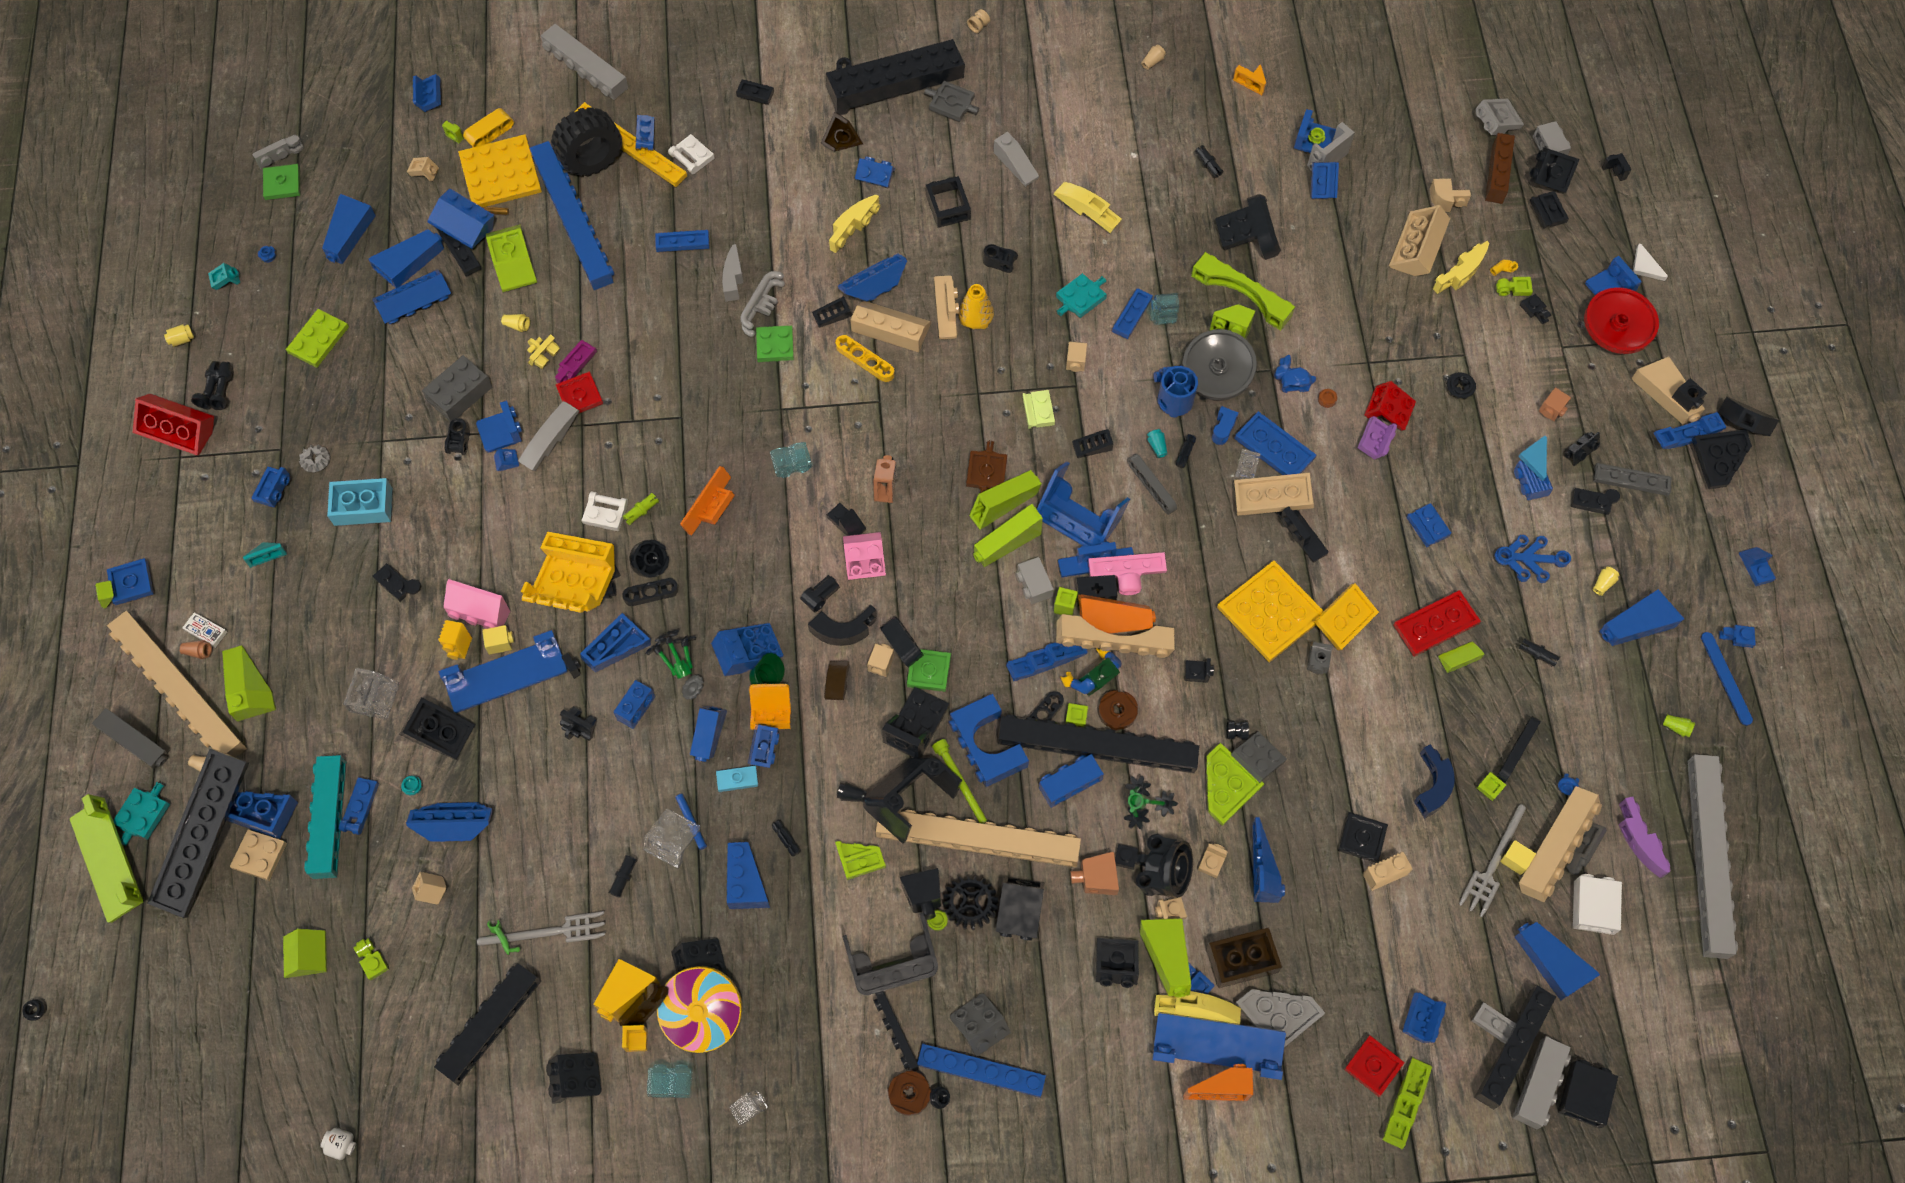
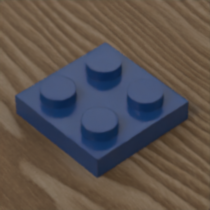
[107,558,154,605]

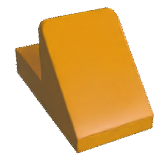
[1233,65,1266,96]

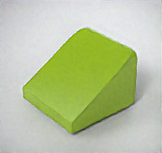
[95,581,114,609]

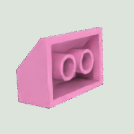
[444,579,510,629]

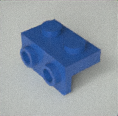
[413,74,441,112]
[855,156,895,188]
[251,467,290,507]
[1402,992,1446,1043]

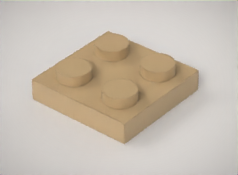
[230,830,287,881]

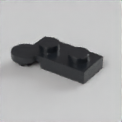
[1571,488,1620,515]
[372,563,421,602]

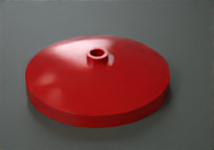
[1584,287,1659,354]

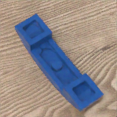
[1654,412,1726,449]

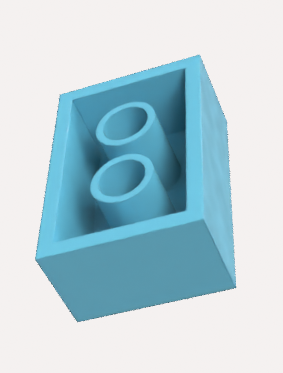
[327,478,393,526]

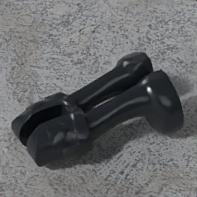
[191,361,232,410]

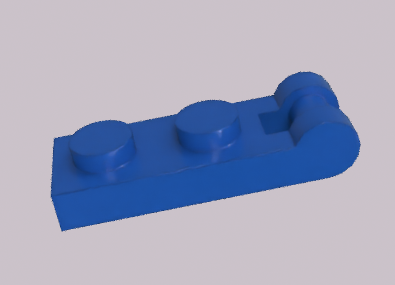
[635,115,654,151]
[339,777,379,835]

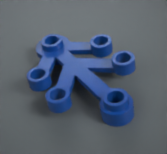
[1495,535,1571,583]

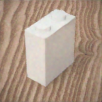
[1573,874,1622,935]

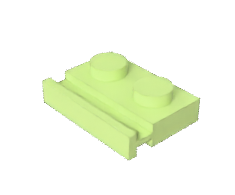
[1022,390,1055,429]

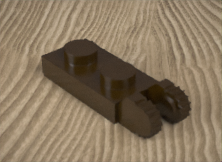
[619,983,669,1026]

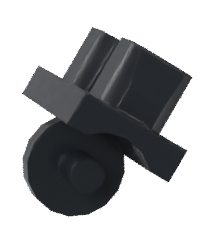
[560,706,596,741]

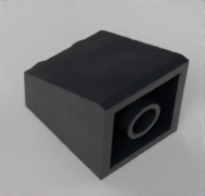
[996,876,1045,941]

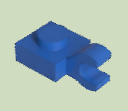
[1719,625,1756,648]

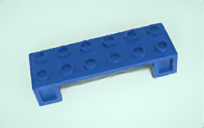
[438,630,567,713]
[1153,1012,1286,1080]

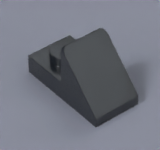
[826,503,866,536]

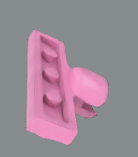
[1088,552,1167,595]

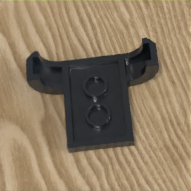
[1215,194,1281,260]

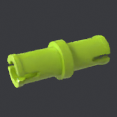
[622,493,659,525]

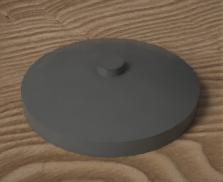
[1183,329,1257,400]

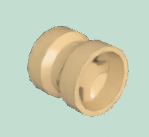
[967,9,990,33]

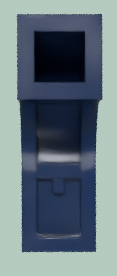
[1414,744,1455,819]

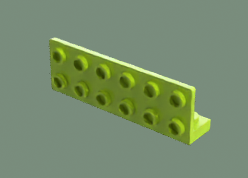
[70,794,143,923]

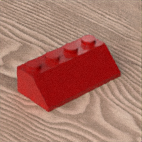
[133,393,214,455]

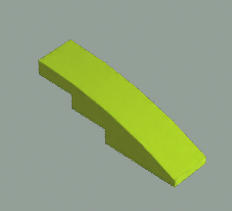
[1382,1058,1432,1149]

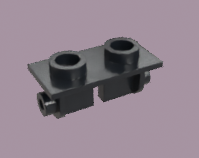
[1564,432,1600,466]

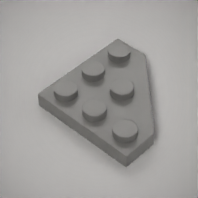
[1235,989,1325,1048]

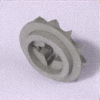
[299,444,330,472]

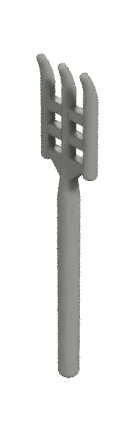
[1459,804,1526,917]
[477,911,606,946]

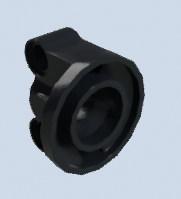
[1136,834,1193,898]

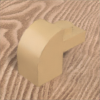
[1430,179,1471,212]

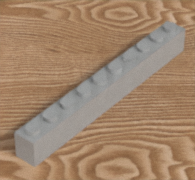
[1688,755,1738,959]

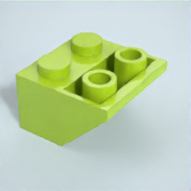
[1210,304,1255,339]

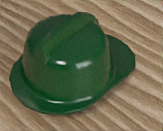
[749,653,785,685]

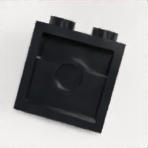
[1529,147,1580,193]
[1095,938,1139,988]

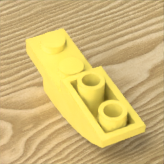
[1054,182,1122,233]
[829,195,880,253]
[1433,241,1489,294]
[1154,991,1241,1024]

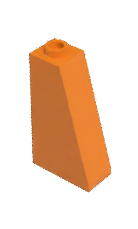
[1078,594,1156,634]

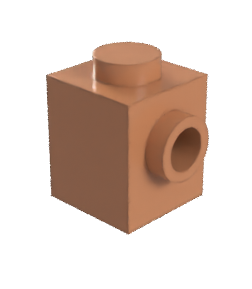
[1539,387,1571,421]

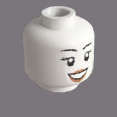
[321,1128,356,1160]

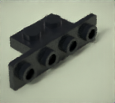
[1276,507,1329,562]

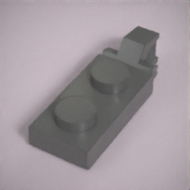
[1567,823,1607,876]

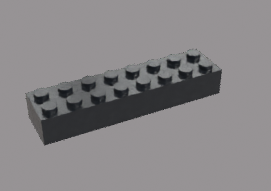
[826,39,965,112]

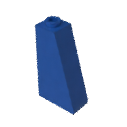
[322,194,375,264]
[368,229,444,288]
[1600,589,1684,646]
[1515,922,1600,1001]

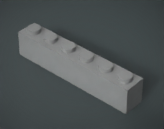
[541,24,628,100]

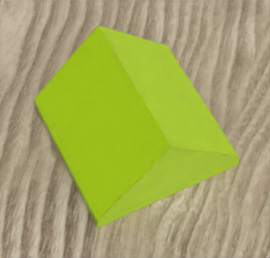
[283,929,327,978]

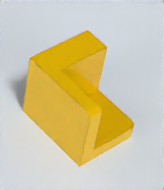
[622,1025,648,1052]

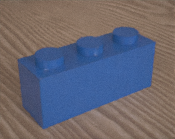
[1039,754,1104,808]

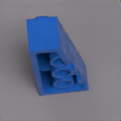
[226,791,298,839]

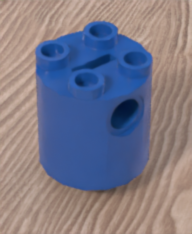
[1157,366,1198,418]

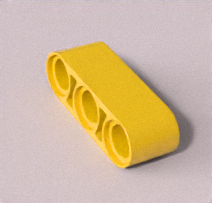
[463,108,514,148]

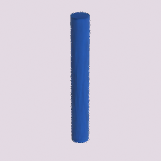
[675,794,707,850]

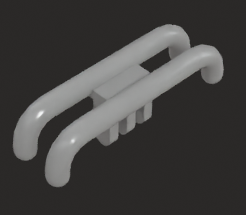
[740,271,785,337]

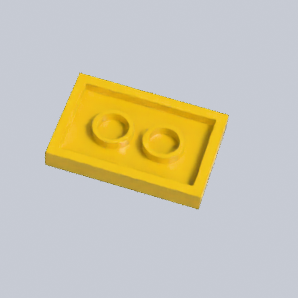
[1314,583,1379,650]

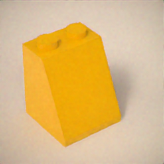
[593,959,661,1022]

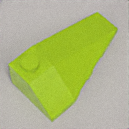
[222,645,276,722]

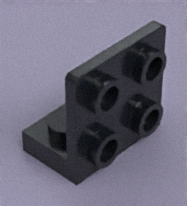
[671,938,728,976]

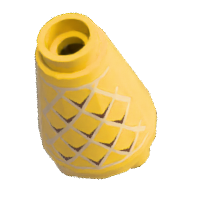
[959,284,994,329]

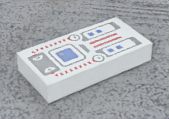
[182,613,227,648]

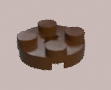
[1098,690,1138,731]
[888,1071,931,1116]

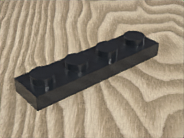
[435,227,481,277]
[873,991,919,1071]

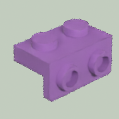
[1358,416,1397,460]

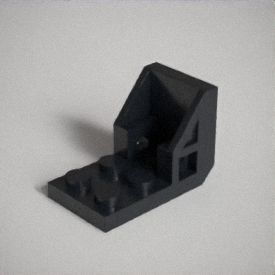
[882,687,949,758]

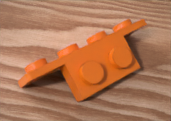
[680,466,735,535]

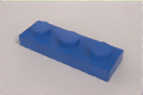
[655,230,710,252]
[1112,288,1153,339]

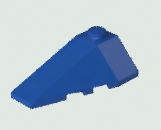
[1252,817,1285,903]

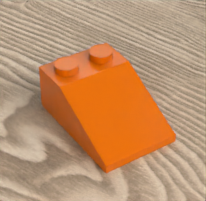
[1183,1064,1253,1101]

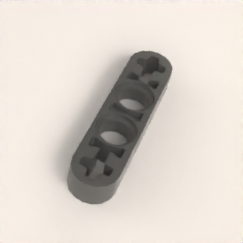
[1127,454,1177,515]

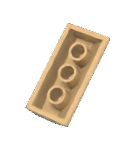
[1389,205,1450,276]
[851,301,931,352]

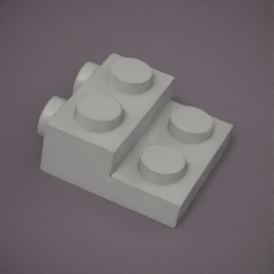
[1476,99,1524,135]

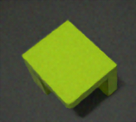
[1054,587,1078,615]

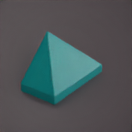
[243,542,287,568]

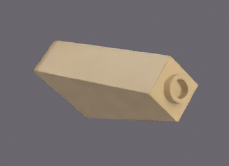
[1632,357,1705,424]

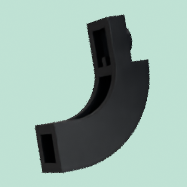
[808,605,877,646]

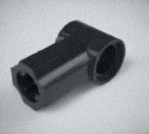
[800,575,840,612]

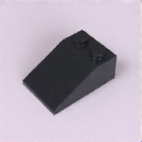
[399,697,475,760]

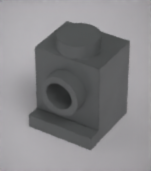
[1307,642,1333,674]

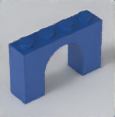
[949,694,1029,787]

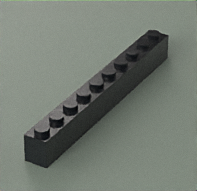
[998,715,1200,773]

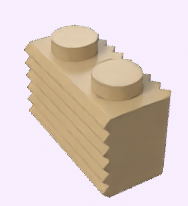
[1363,852,1413,891]

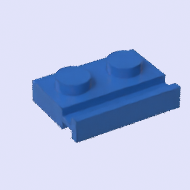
[1311,162,1339,198]
[1406,503,1451,547]

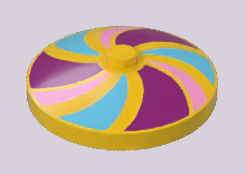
[657,966,742,1053]

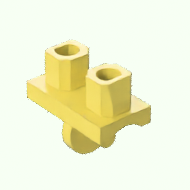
[527,334,560,369]

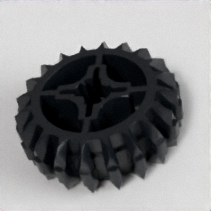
[943,874,998,930]

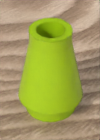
[1663,714,1695,737]

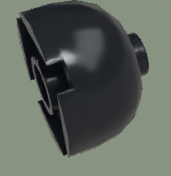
[629,540,669,578]

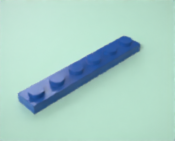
[917,1044,1046,1098]

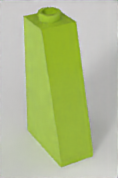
[969,470,1042,530]
[973,504,1043,567]
[1140,918,1191,998]

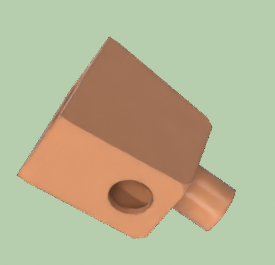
[873,455,896,503]
[1070,852,1119,895]

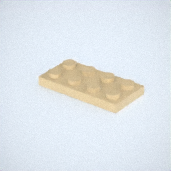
[1234,473,1314,516]

